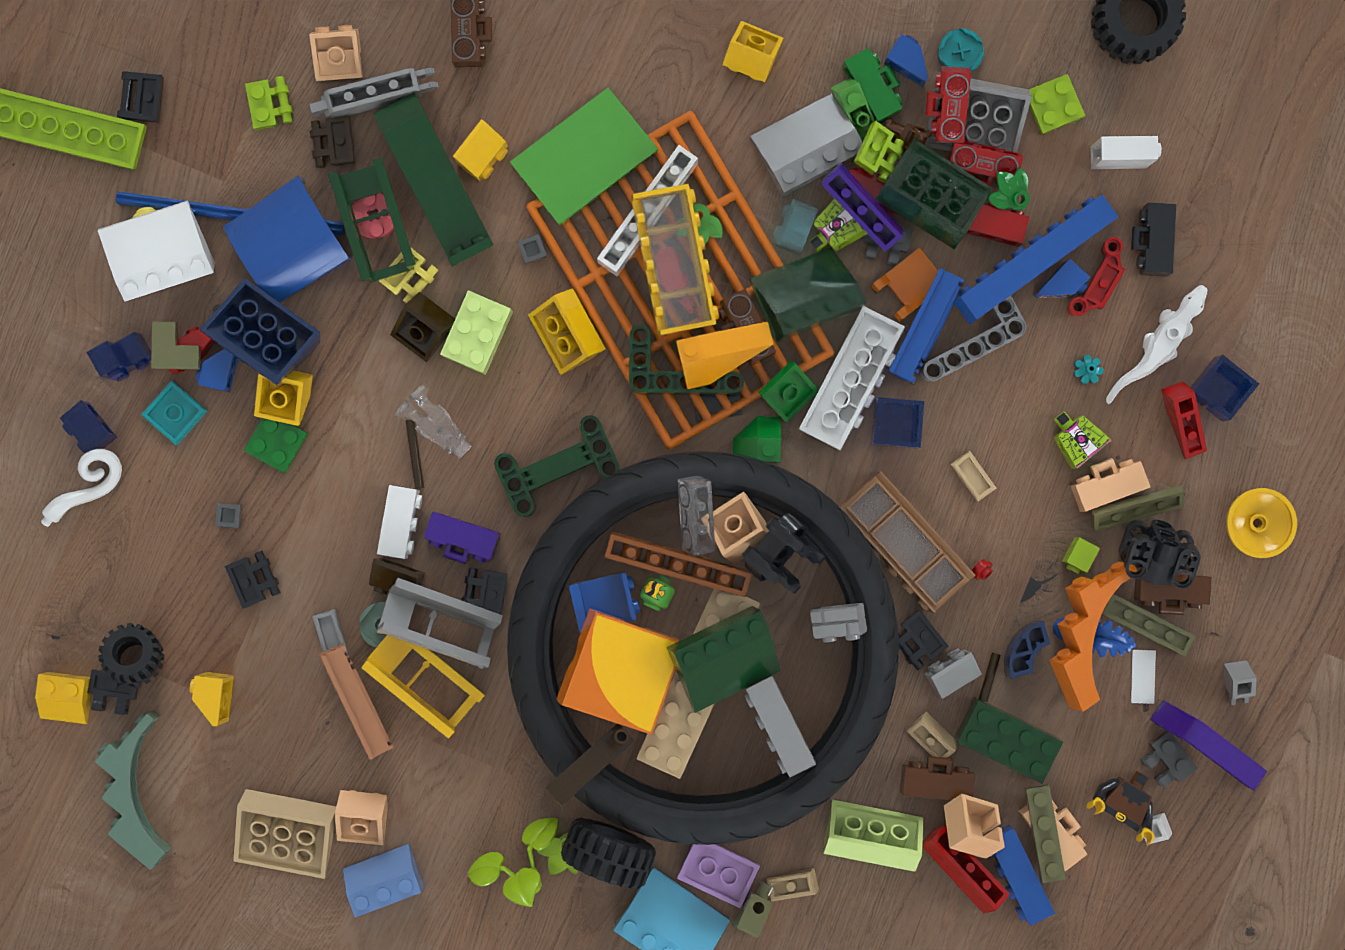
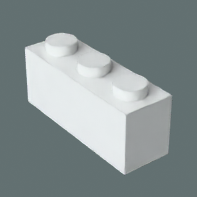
[377,485,422,559]

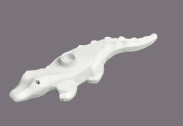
[1106,285,1208,404]

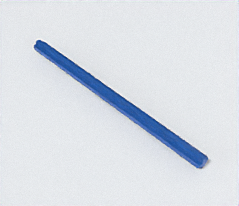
[116,192,345,235]

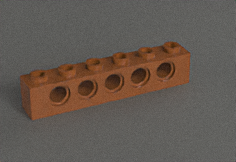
[605,531,752,597]

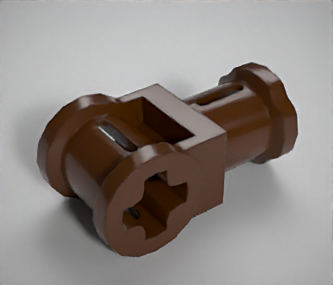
[885,117,931,156]

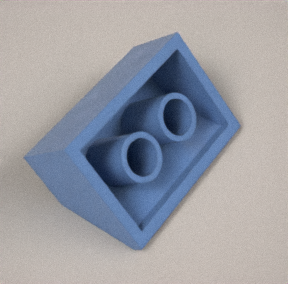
[343,843,425,917]

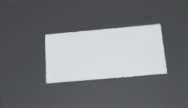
[1131,650,1156,704]

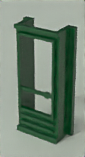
[328,157,416,283]

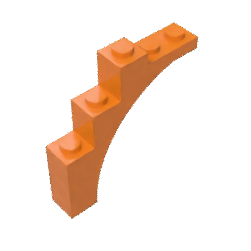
[1049,562,1137,712]

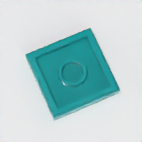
[141,380,208,446]

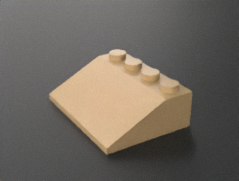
[233,789,336,879]

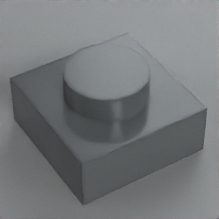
[517,234,547,264]
[215,503,242,528]

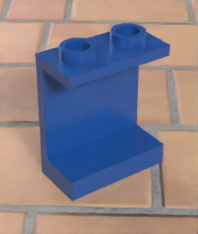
[569,572,640,633]

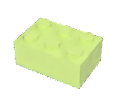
[440,290,513,375]

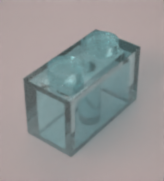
[772,199,818,255]

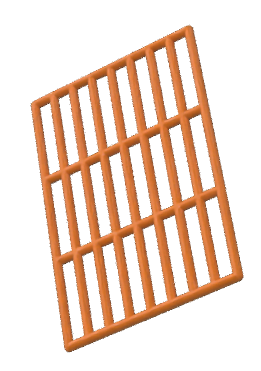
[526,111,834,450]

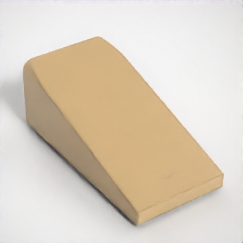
[766,868,819,902]

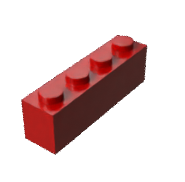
[922,824,1010,914]

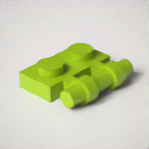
[245,76,293,131]
[854,121,904,183]

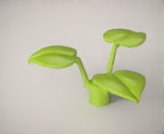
[467,817,559,907]

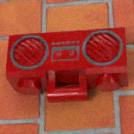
[925,66,971,143]
[947,140,1023,189]

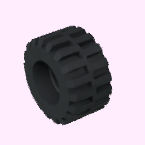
[98,623,165,687]

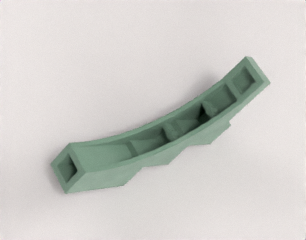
[94,711,172,870]

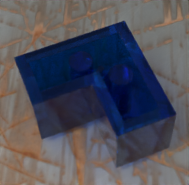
[86,332,151,382]

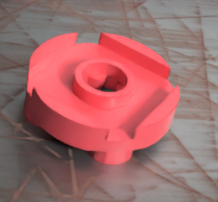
[352,193,394,239]

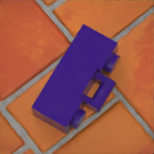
[424,512,501,564]

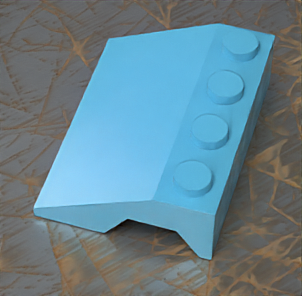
[613,867,730,950]

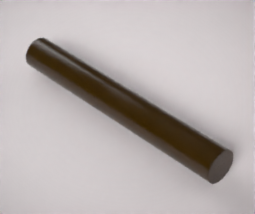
[405,419,424,489]
[979,652,1001,702]

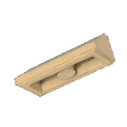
[907,712,959,758]

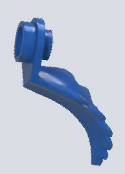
[1053,617,1136,658]

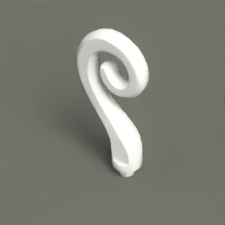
[41,449,122,527]

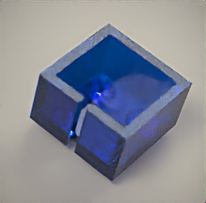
[1190,354,1260,422]
[871,397,924,449]

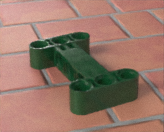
[494,415,620,517]

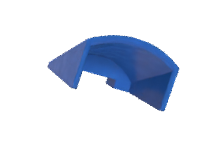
[223,176,353,303]

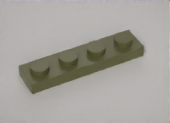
[1091,485,1184,531]
[1102,594,1196,657]
[1024,784,1066,883]

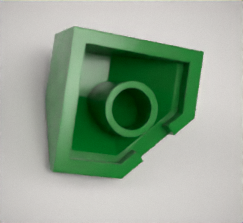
[733,416,781,463]

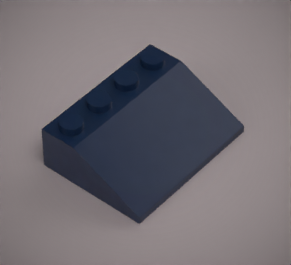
[200,278,320,386]

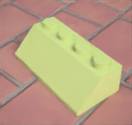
[824,799,923,872]

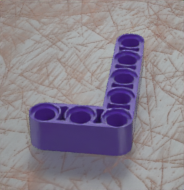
[1150,700,1267,791]

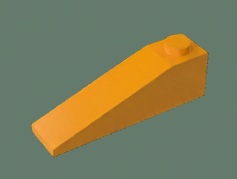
[676,322,773,390]

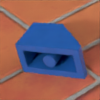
[884,34,928,87]
[1034,258,1090,299]
[196,349,238,393]

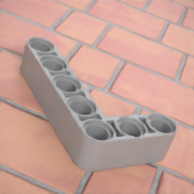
[920,295,1026,382]

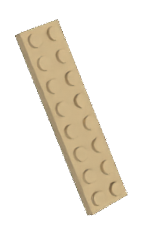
[636,589,760,779]

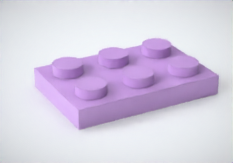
[677,844,760,908]

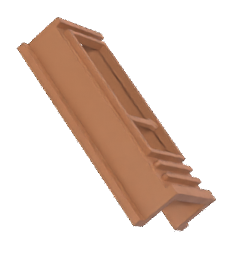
[318,643,394,760]

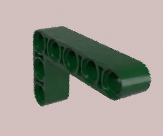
[629,324,744,395]

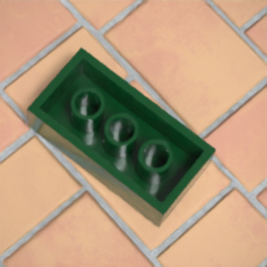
[954,697,1063,784]

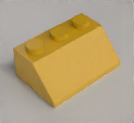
[528,288,606,375]

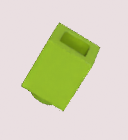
[1062,537,1100,575]

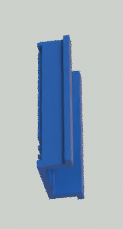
[889,268,964,385]

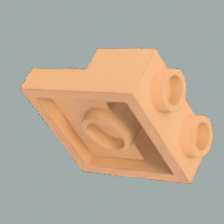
[309,25,363,81]

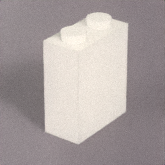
[1090,136,1162,169]

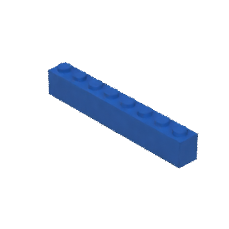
[953,194,1119,325]

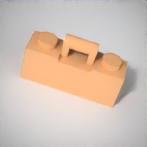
[1071,458,1151,512]
[1018,801,1088,871]

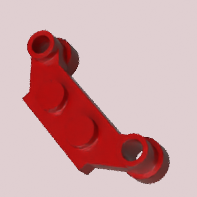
[1067,237,1126,317]

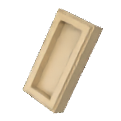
[950,451,997,502]

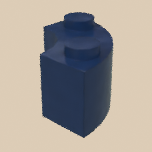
[1004,620,1050,679]

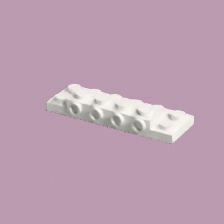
[799,306,905,451]

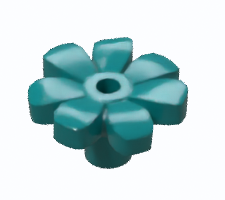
[1073,355,1104,384]

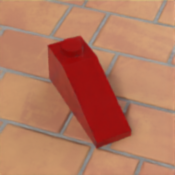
[1162,382,1207,459]

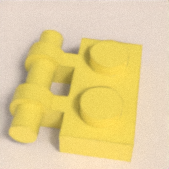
[379,248,439,303]

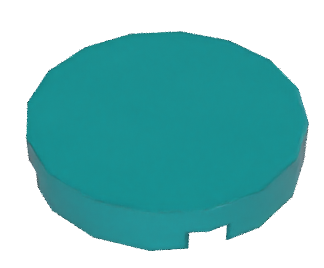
[938,28,984,72]

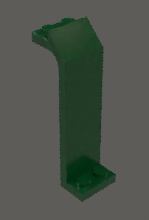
[373,92,493,266]

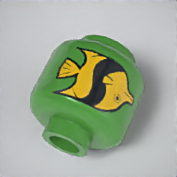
[639,574,675,612]

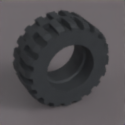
[1091,0,1186,64]
[561,818,656,889]

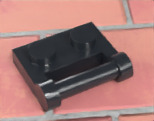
[117,71,164,123]

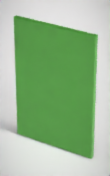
[510,87,659,226]

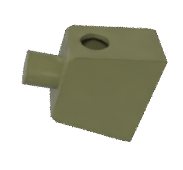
[732,881,773,939]

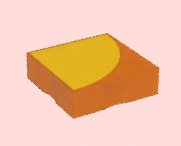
[556,608,680,735]

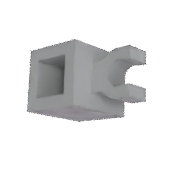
[1223,660,1257,706]

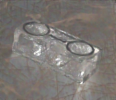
[678,475,715,556]

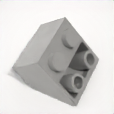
[924,648,982,699]

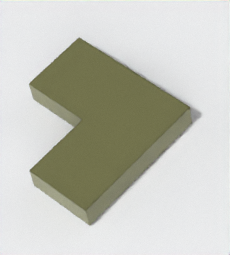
[151,322,201,370]

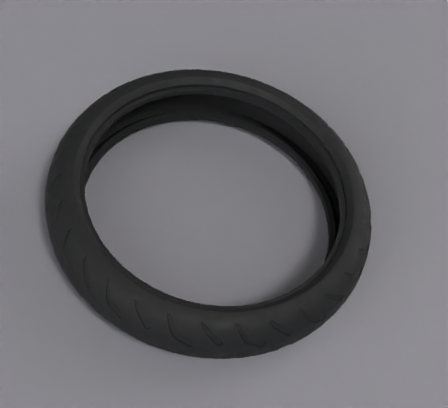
[507,451,899,845]

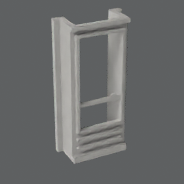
[377,578,503,669]

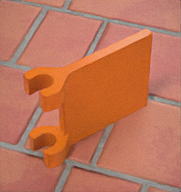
[870,247,938,322]

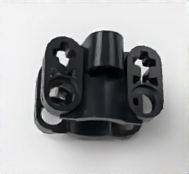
[742,513,826,594]
[1119,520,1201,589]

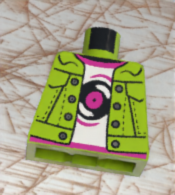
[810,198,868,252]
[1054,411,1111,469]

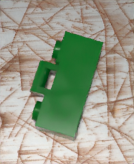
[842,48,903,124]

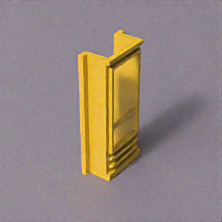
[361,635,485,739]

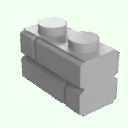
[810,603,867,642]

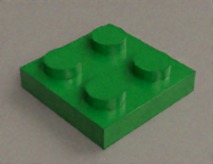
[758,360,819,423]
[244,418,309,473]

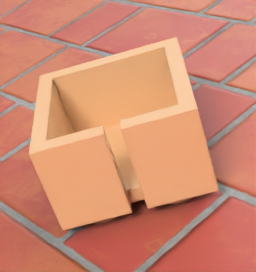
[944,794,1005,859]

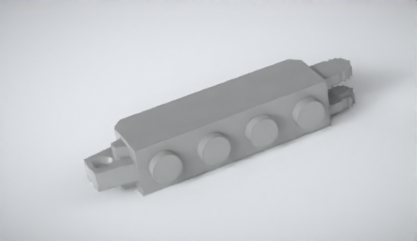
[310,68,439,118]

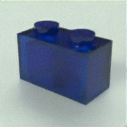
[60,400,118,453]

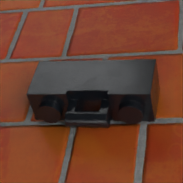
[1131,203,1176,277]

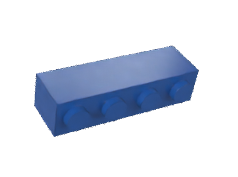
[990,825,1055,926]

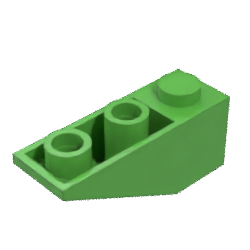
[830,77,875,142]

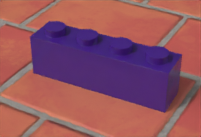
[821,162,904,252]

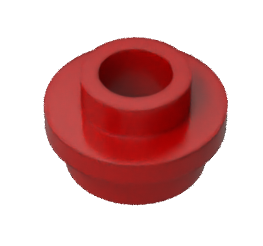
[972,559,993,581]

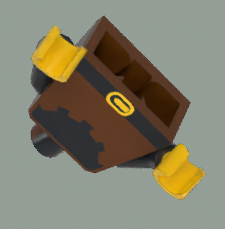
[1086,771,1155,846]

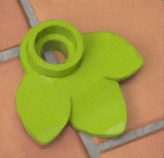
[537,833,579,875]

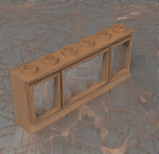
[840,472,975,613]

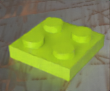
[1029,74,1085,135]

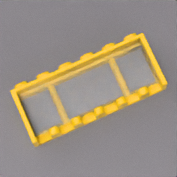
[631,184,719,336]

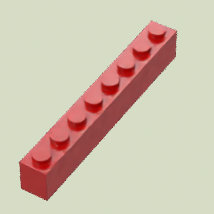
[849,168,1030,247]

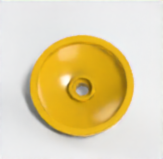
[1226,488,1297,558]

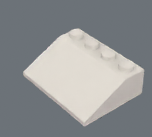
[98,200,215,302]

